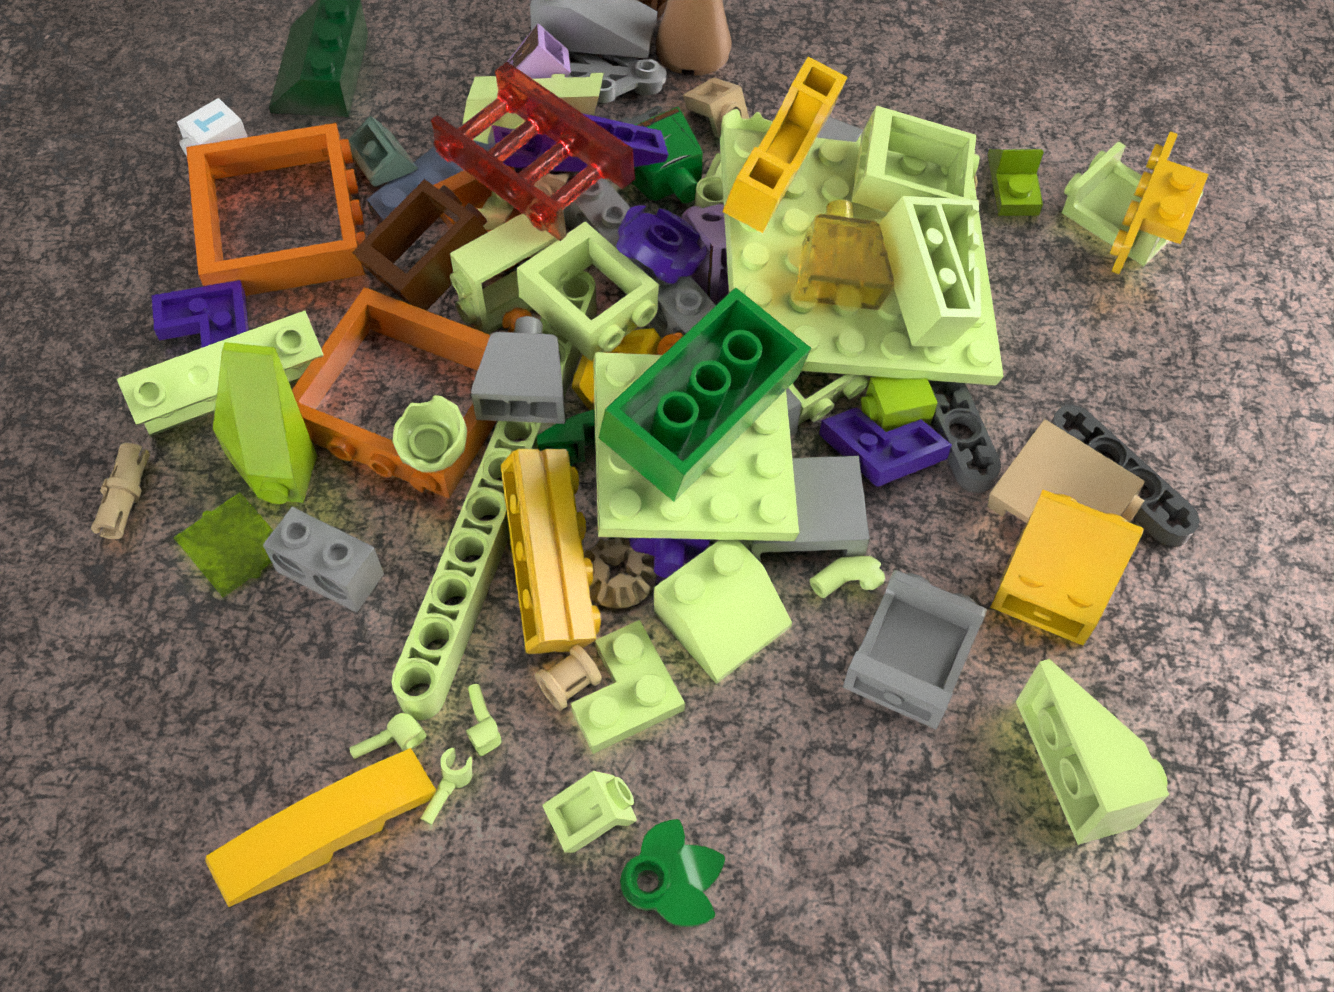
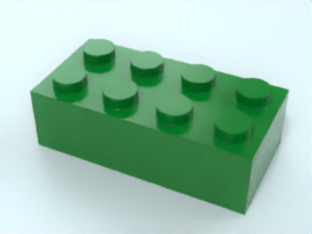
[598,287,812,502]

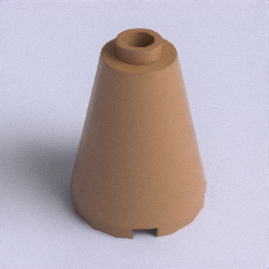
[655,0,732,75]

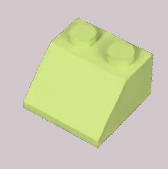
[654,540,792,684]

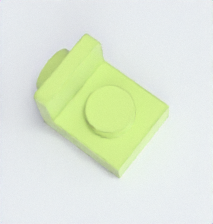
[542,771,637,853]

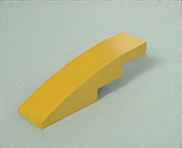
[205,748,436,907]

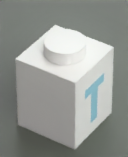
[177,98,247,156]

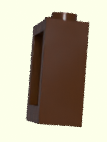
[352,179,488,311]

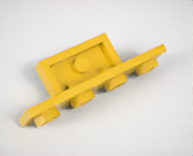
[1109,131,1209,274]

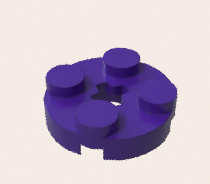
[616,205,707,283]

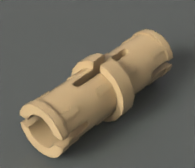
[91,443,150,540]

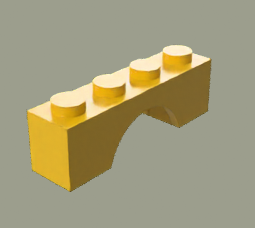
[722,56,848,233]

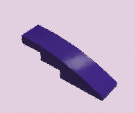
[488,114,669,172]

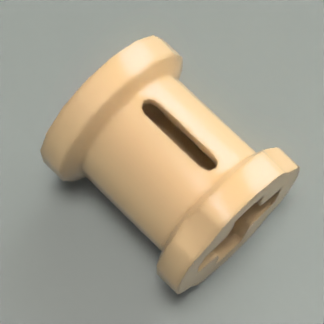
[534,645,602,711]

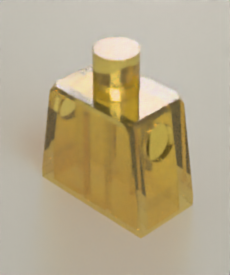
[794,200,894,310]

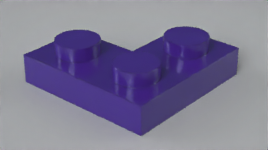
[152,280,249,348]
[819,407,952,487]

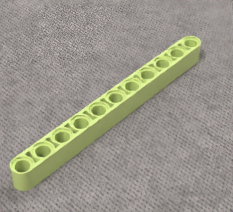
[391,271,597,721]

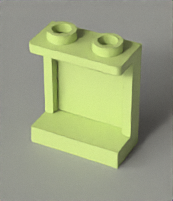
[1062,141,1204,266]

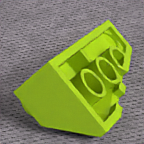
[213,342,317,504]

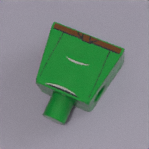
[617,107,703,203]

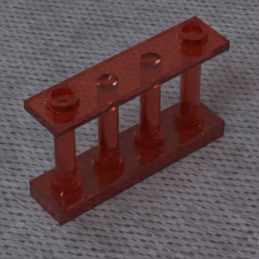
[431,62,635,241]

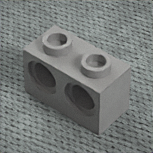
[263,507,384,613]

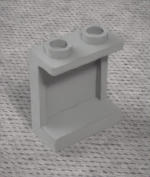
[739,456,870,561]
[843,570,987,729]

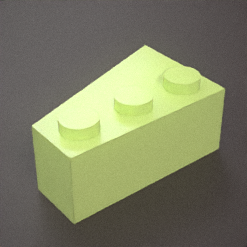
[460,73,604,144]
[875,196,981,346]

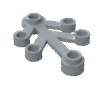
[566,51,667,103]

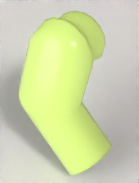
[477,186,515,230]
[809,556,885,598]

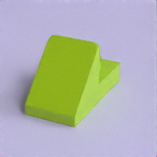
[987,149,1044,216]

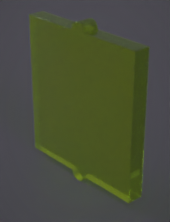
[173,492,274,598]

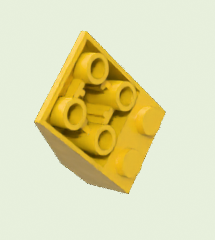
[990,489,1144,646]

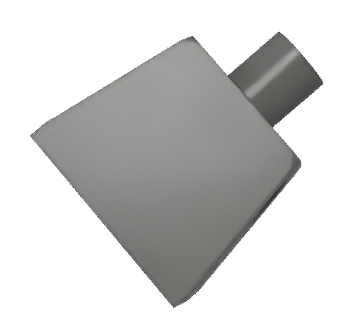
[471,316,566,424]

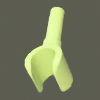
[466,684,502,757]
[349,713,426,759]
[420,748,473,825]

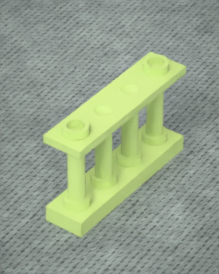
[117,310,324,436]

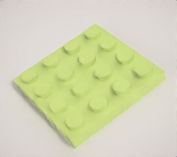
[593,352,799,541]

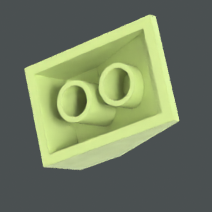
[1016,659,1169,845]

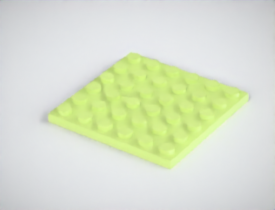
[720,128,1004,385]

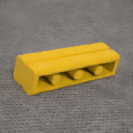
[500,449,601,654]

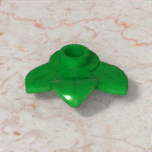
[620,819,725,927]

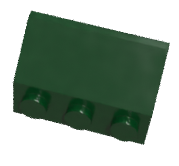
[269,0,368,117]

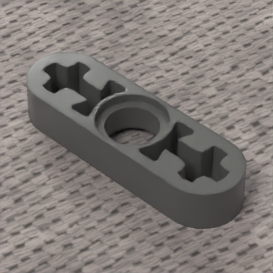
[928,380,1001,493]

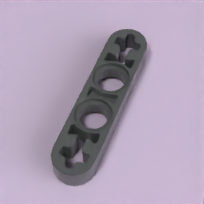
[1051,405,1200,547]

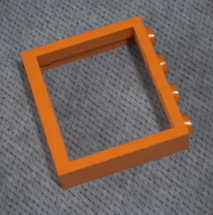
[186,123,366,296]
[292,287,496,499]

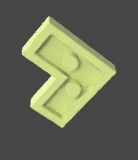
[571,620,685,754]

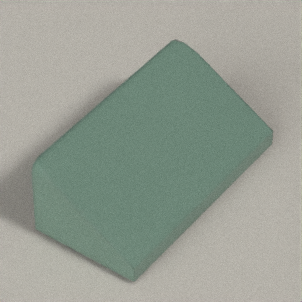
[349,116,418,187]

